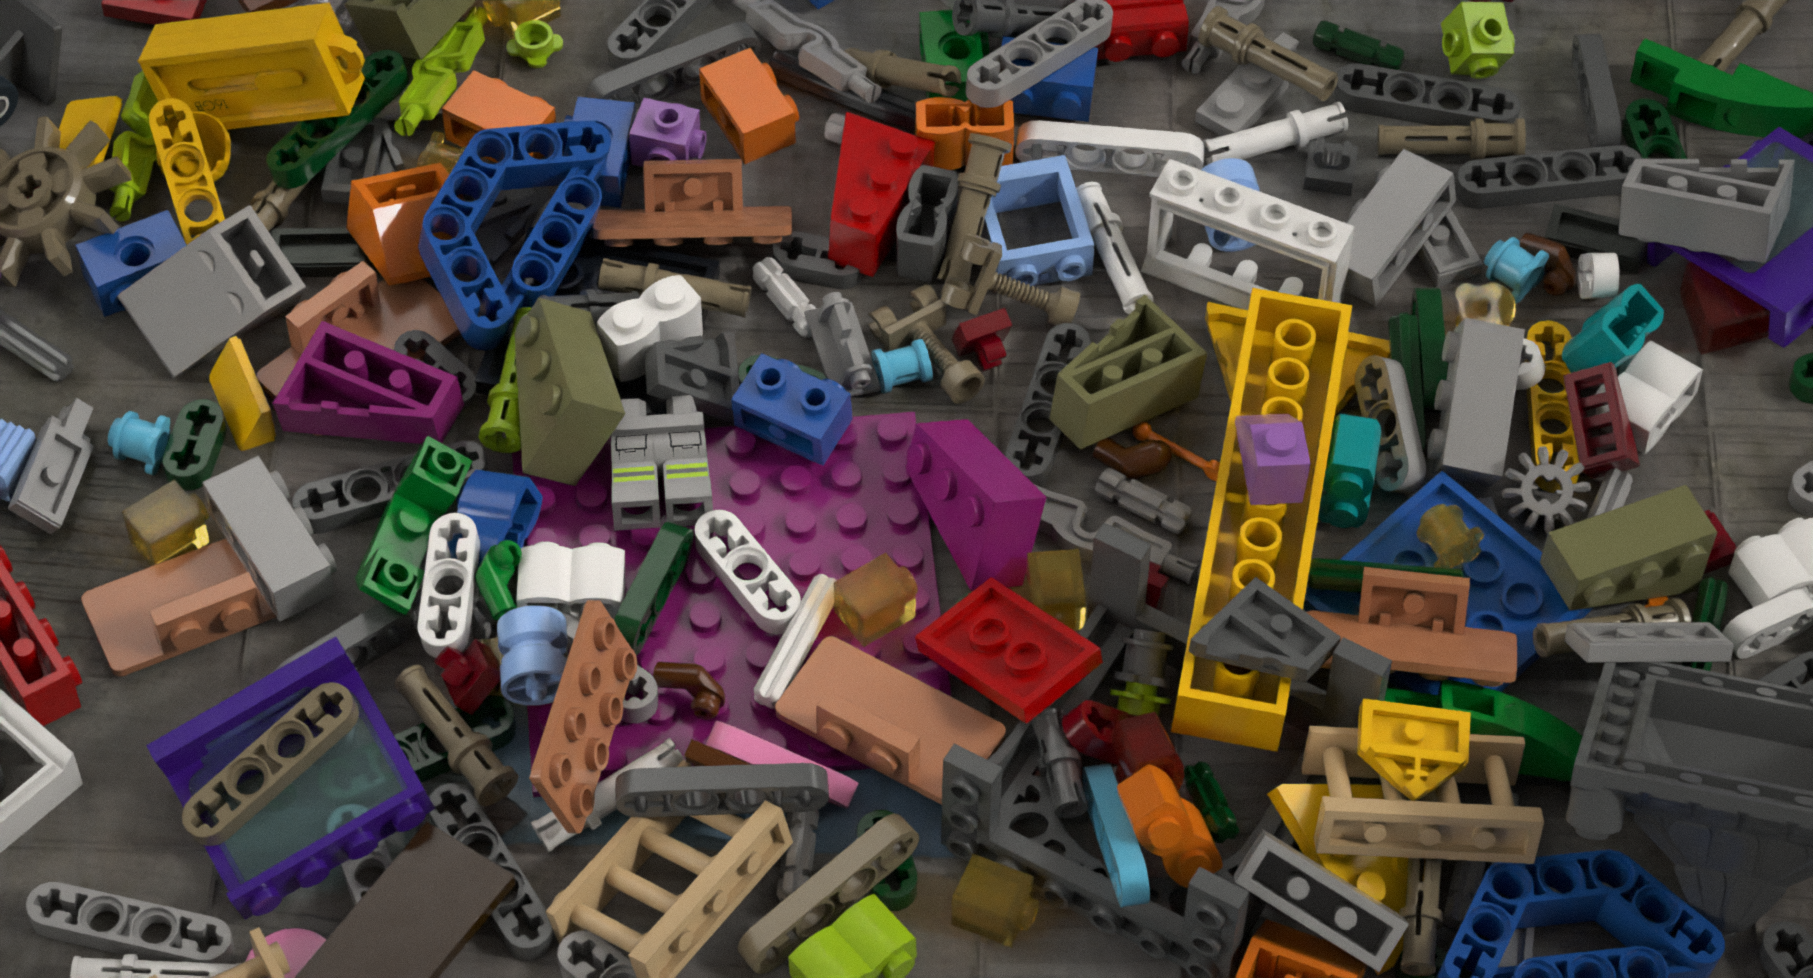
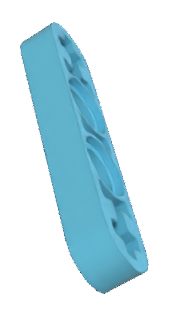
[1082,763,1150,907]

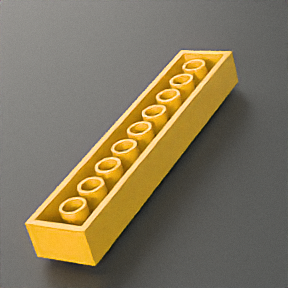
[1171,288,1352,752]

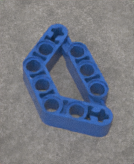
[418,120,611,351]
[1436,849,1725,978]

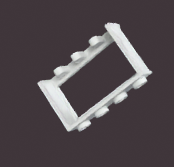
[1141,159,1355,310]
[0,689,83,853]

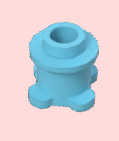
[1484,237,1549,304]
[108,411,171,476]

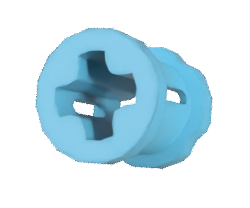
[871,339,933,394]

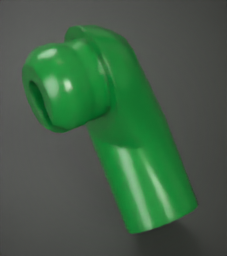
[475,540,522,620]

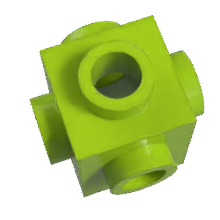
[1441,2,1515,79]

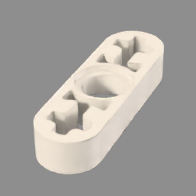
[695,510,801,634]
[418,513,480,658]

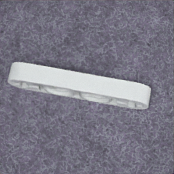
[1015,120,1205,177]

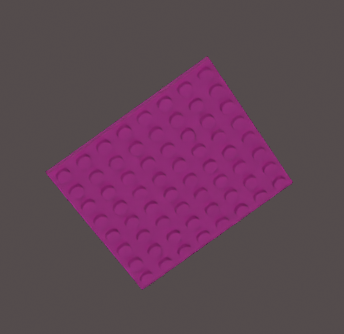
[512,412,951,797]

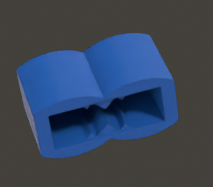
[447,469,543,567]

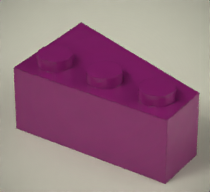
[272,321,465,444]
[905,419,1047,591]

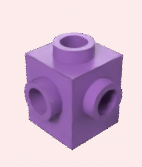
[629,98,707,167]

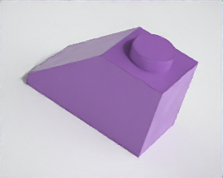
[1235,414,1310,505]

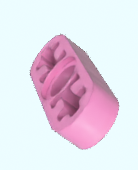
[705,721,859,809]

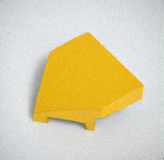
[1357,698,1471,801]

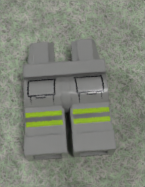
[611,395,713,531]

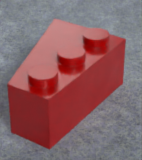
[828,112,935,277]

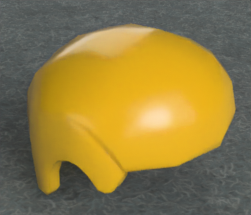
[156,111,231,182]

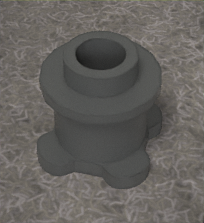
[1114,628,1174,688]

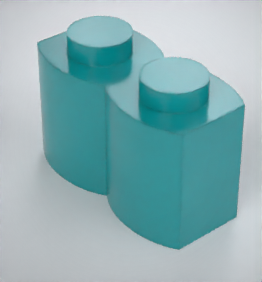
[1562,284,1664,373]
[1318,414,1382,528]

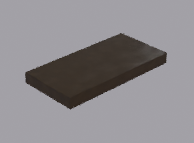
[295,822,516,978]

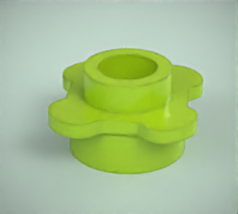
[506,20,563,68]
[1110,681,1171,718]

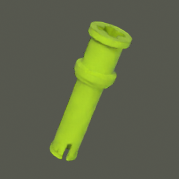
[478,307,531,453]

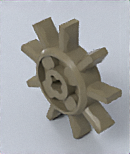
[0,116,132,287]

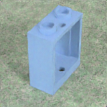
[981,155,1094,287]

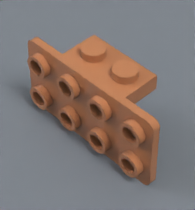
[593,159,792,247]
[256,261,461,436]
[81,538,276,676]
[1306,567,1517,687]
[529,600,637,833]
[775,636,1006,805]

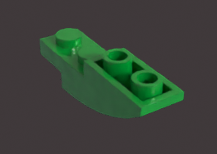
[1629,38,1813,138]
[1384,679,1583,781]

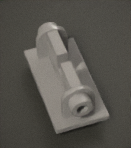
[804,292,881,397]

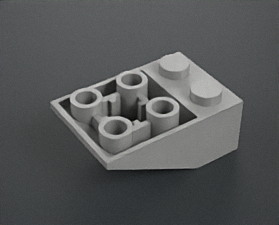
[118,205,306,379]

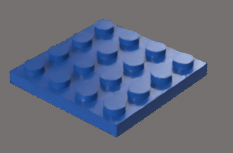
[1303,471,1595,695]

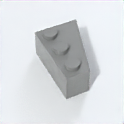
[1618,159,1795,263]

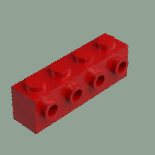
[0,545,83,726]

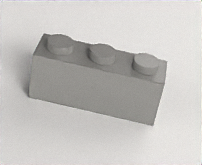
[1345,149,1456,307]
[1427,318,1525,487]
[202,456,337,622]
[1233,829,1409,972]

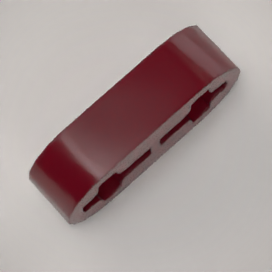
[1062,700,1149,766]

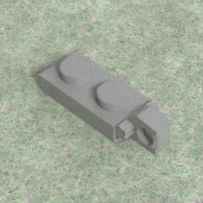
[1195,32,1299,136]
[8,398,94,534]

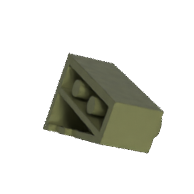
[345,0,476,60]
[1050,294,1207,449]
[515,298,625,486]
[1540,485,1717,611]

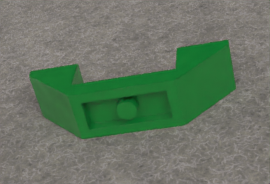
[355,436,472,615]

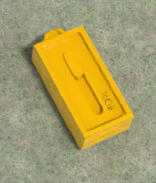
[138,2,365,130]

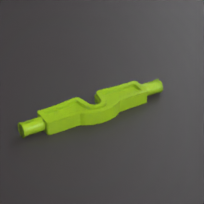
[394,6,489,136]
[109,70,158,221]

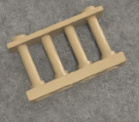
[1301,726,1544,864]
[545,760,793,978]

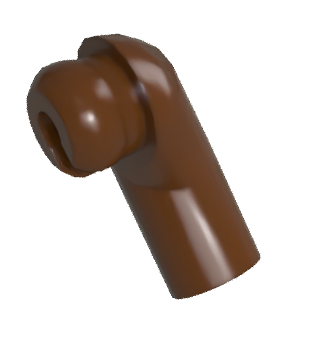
[1520,233,1577,296]
[1093,437,1172,480]
[653,661,725,720]

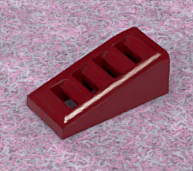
[1563,362,1640,478]

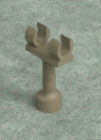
[940,233,1080,326]
[868,284,985,404]

